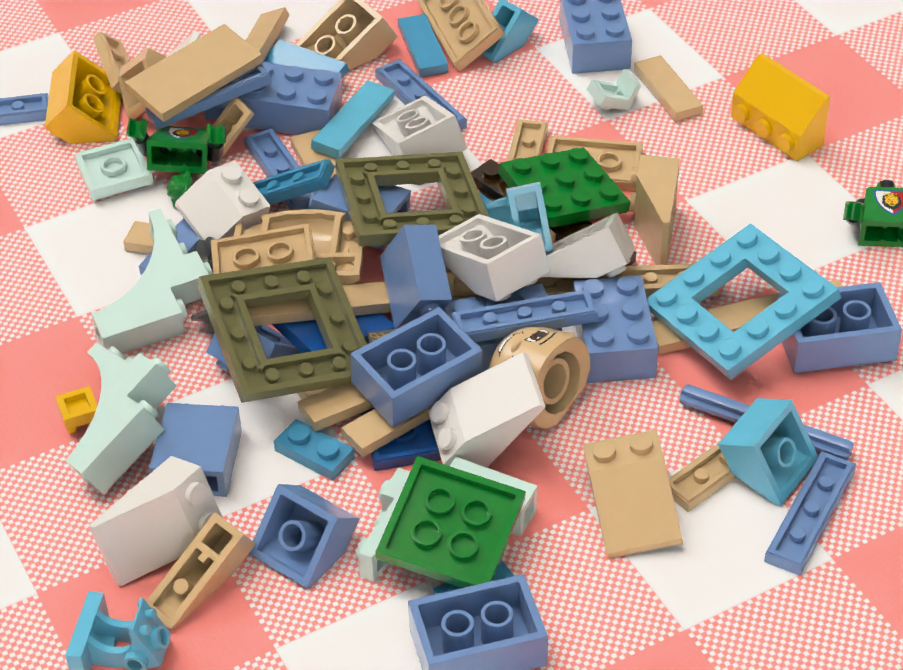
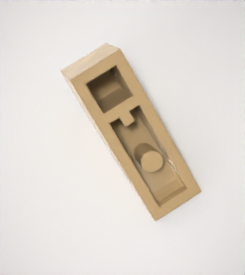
[146,512,256,631]

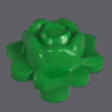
[167,170,193,208]

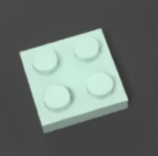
[74,138,154,201]

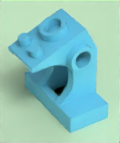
[486,182,553,252]
[65,591,171,670]

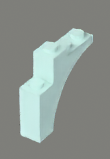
[91,208,213,354]
[65,342,177,495]
[356,457,537,582]

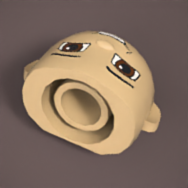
[489,327,590,429]

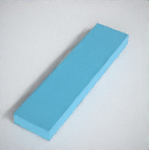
[311,80,395,159]

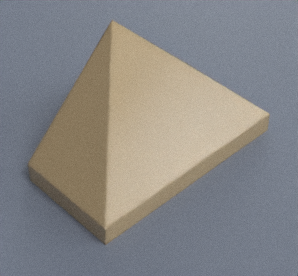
[212,97,254,163]

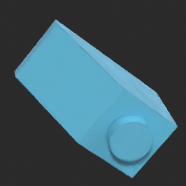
[481,0,539,63]

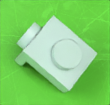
[586,69,641,111]

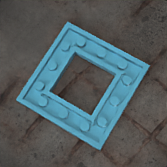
[647,223,841,380]

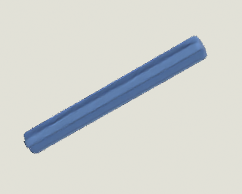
[679,384,854,460]

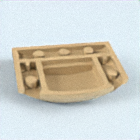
[234,209,365,285]

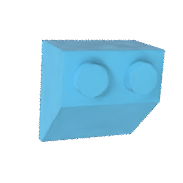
[718,398,818,506]

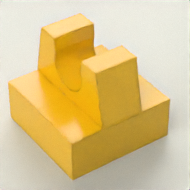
[55,386,98,434]

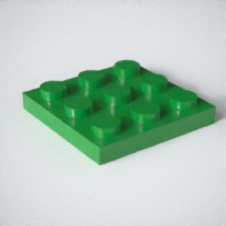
[498,147,631,228]
[375,456,526,588]

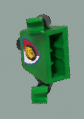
[126,117,226,174]
[843,180,903,247]

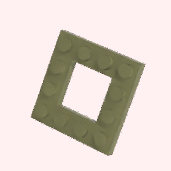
[335,152,489,247]
[197,257,367,403]

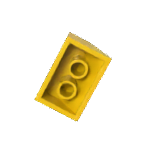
[44,50,121,144]
[731,53,831,161]

